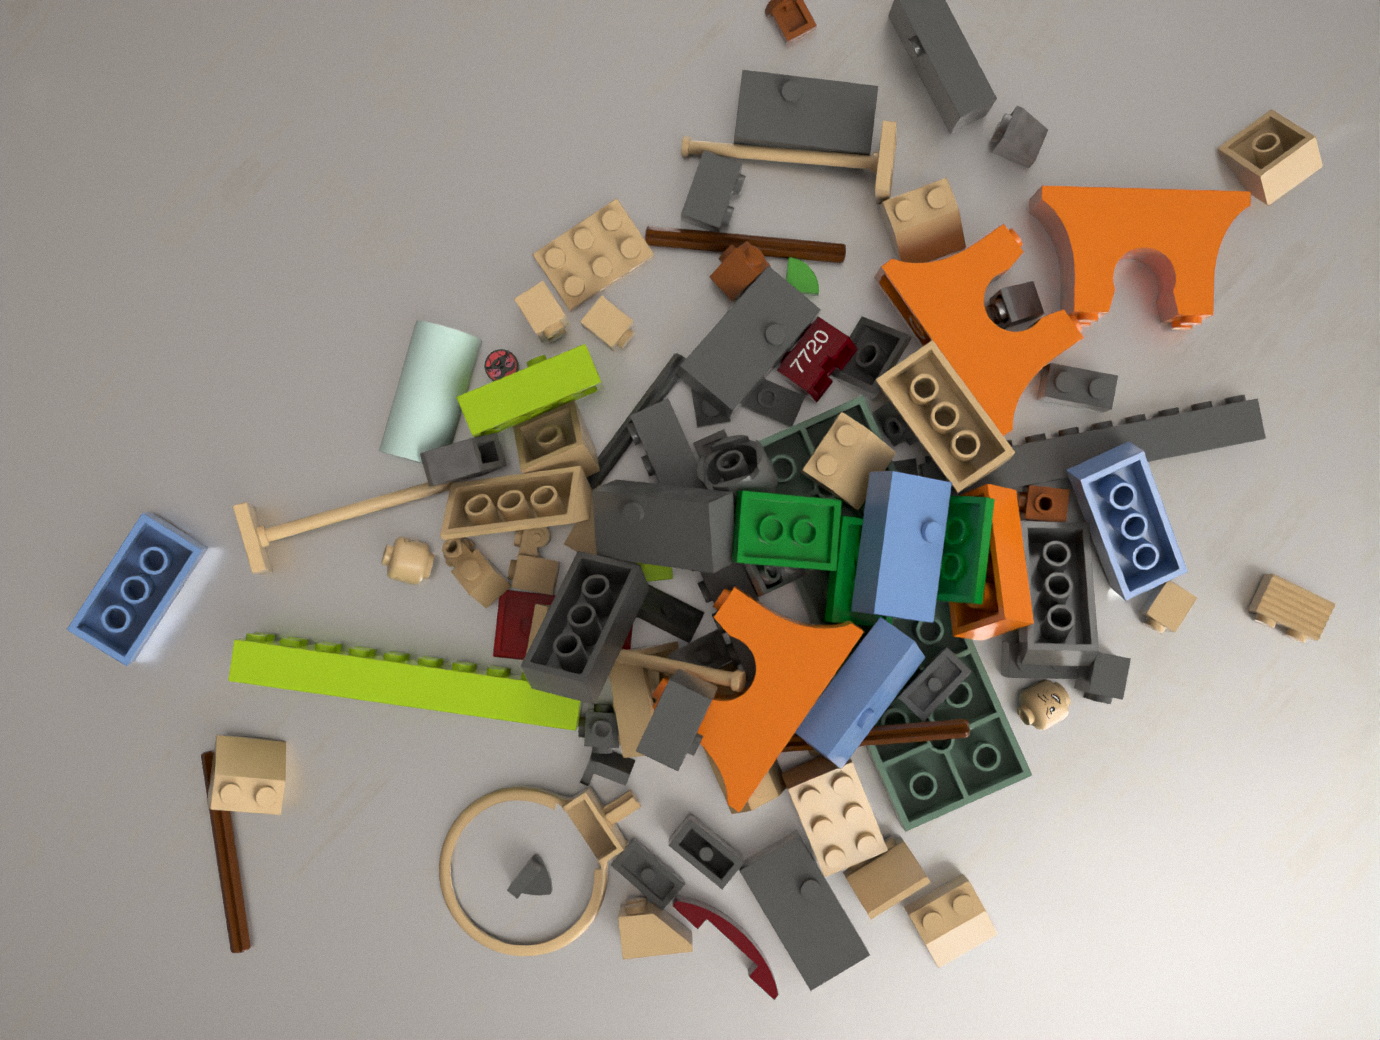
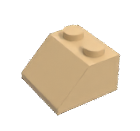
[1217,109,1323,206]
[878,177,966,263]
[513,400,600,477]
[800,412,896,511]
[207,734,286,815]
[843,836,930,919]
[904,874,997,968]
[618,897,693,960]

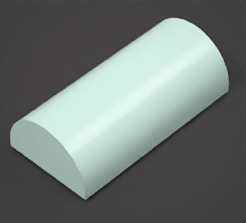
[379,321,482,464]

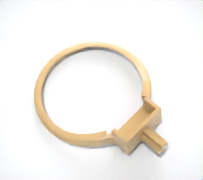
[439,786,641,956]

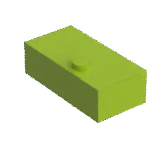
[456,344,604,437]

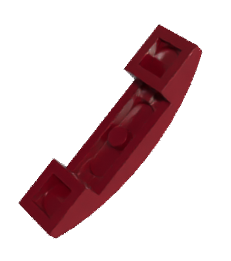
[672,895,779,1000]

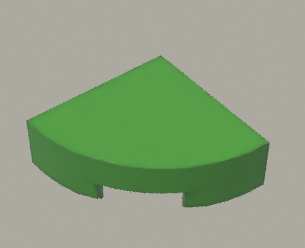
[786,257,819,296]

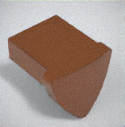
[764,0,817,45]

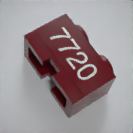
[777,317,858,403]

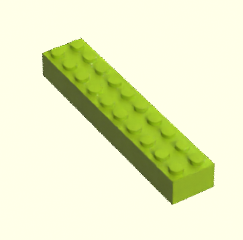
[228,632,583,731]

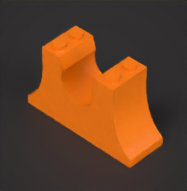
[1029,185,1251,330]
[874,224,1084,436]
[651,586,864,813]

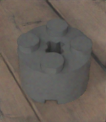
[697,435,778,517]

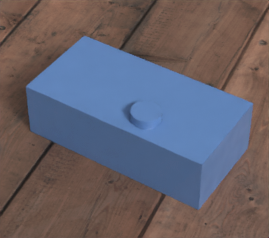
[1066,441,1188,601]
[851,471,952,623]
[66,511,208,666]
[795,617,925,769]

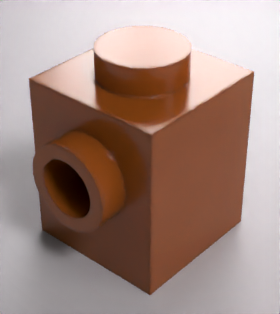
[709,241,771,302]
[1017,485,1070,522]

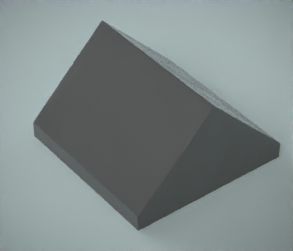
[830,316,912,401]

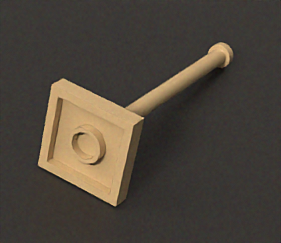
[681,121,897,204]
[233,482,454,575]
[523,604,746,692]

